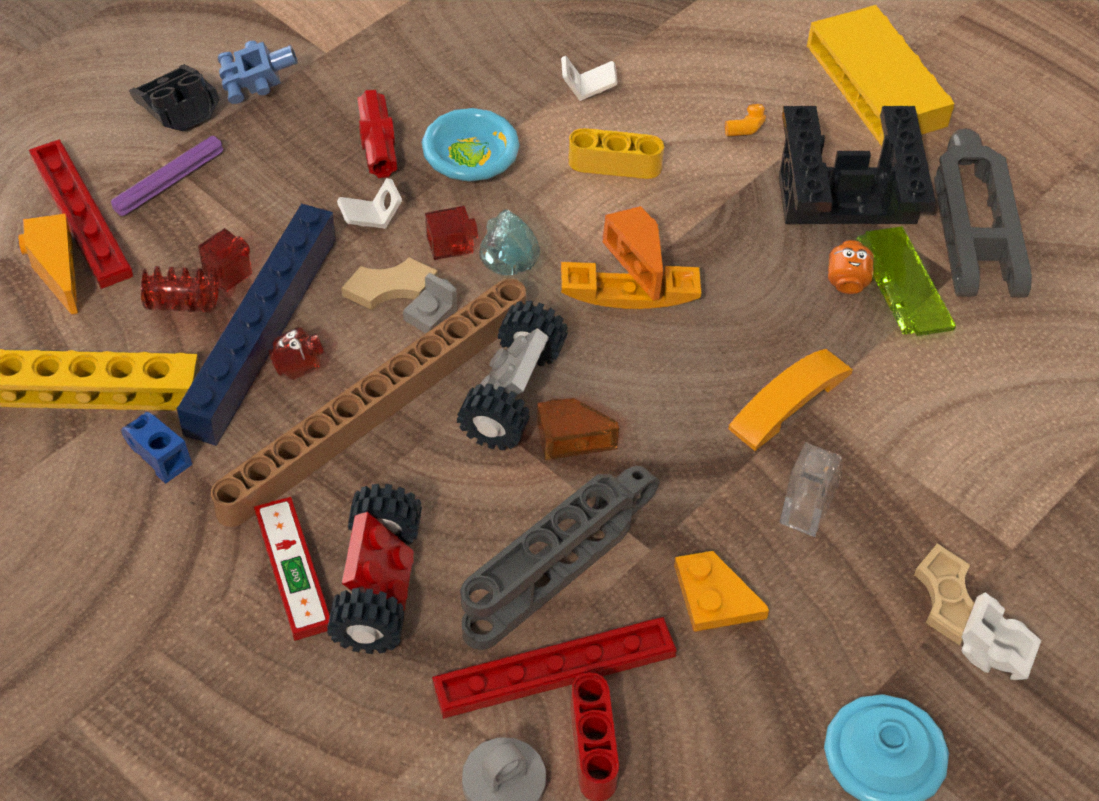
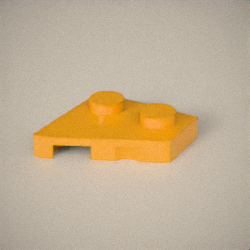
[674,551,769,632]

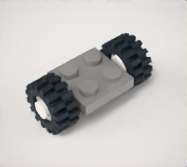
[457,301,568,450]

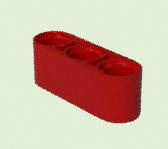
[570,672,619,801]

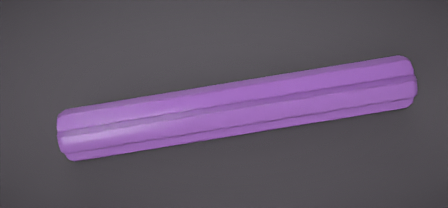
[111,136,223,216]

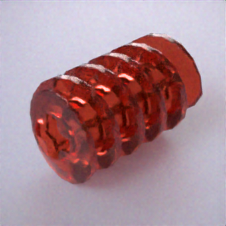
[141,266,219,313]

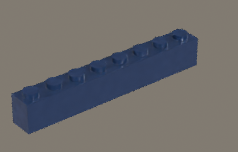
[177,203,336,446]

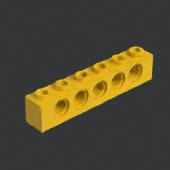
[0,349,200,411]

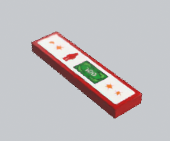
[254,496,330,641]

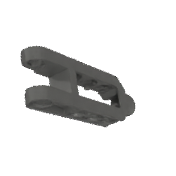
[934,128,1032,298]
[460,466,660,650]

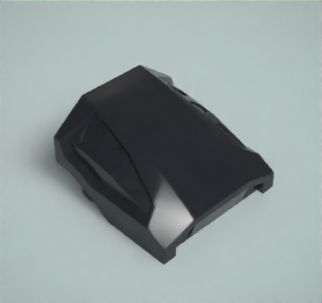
[129,64,220,131]

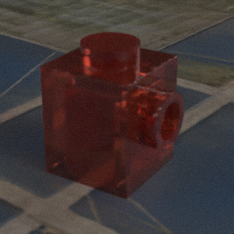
[425,205,478,260]
[198,228,252,292]

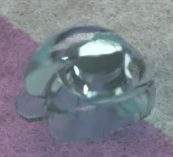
[479,209,540,275]

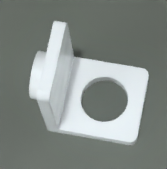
[561,56,617,101]
[337,178,402,229]

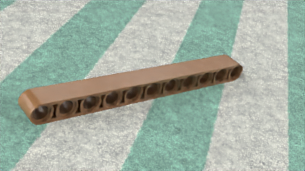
[211,278,526,527]

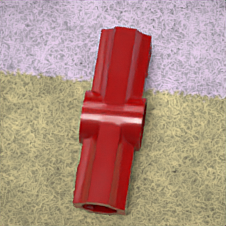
[357,90,397,178]

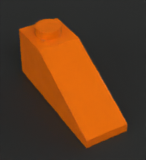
[602,206,663,301]

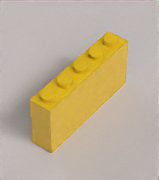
[807,5,955,146]

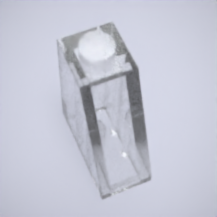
[780,442,842,537]

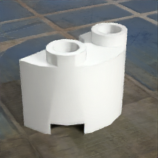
[961,592,1041,680]

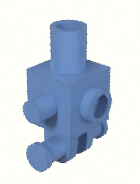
[217,41,298,104]

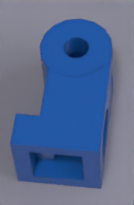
[121,412,192,484]

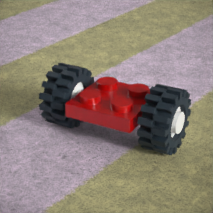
[327,484,422,654]

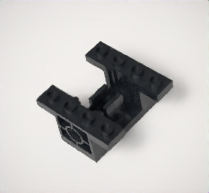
[778,106,936,224]

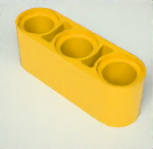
[568,128,664,179]

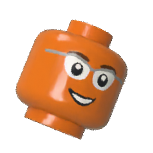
[828,240,874,294]

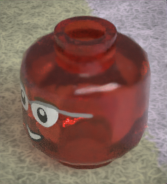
[268,327,325,380]

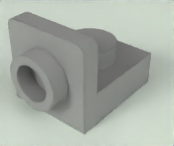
[403,273,457,333]

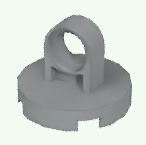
[462,738,546,801]

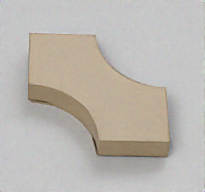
[341,257,438,310]
[914,543,975,646]

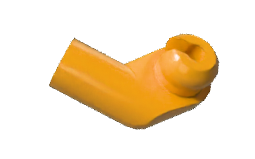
[725,104,766,137]

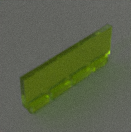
[855,226,956,336]

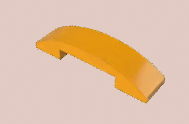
[561,262,701,309]
[728,349,853,451]

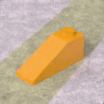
[18,214,78,314]

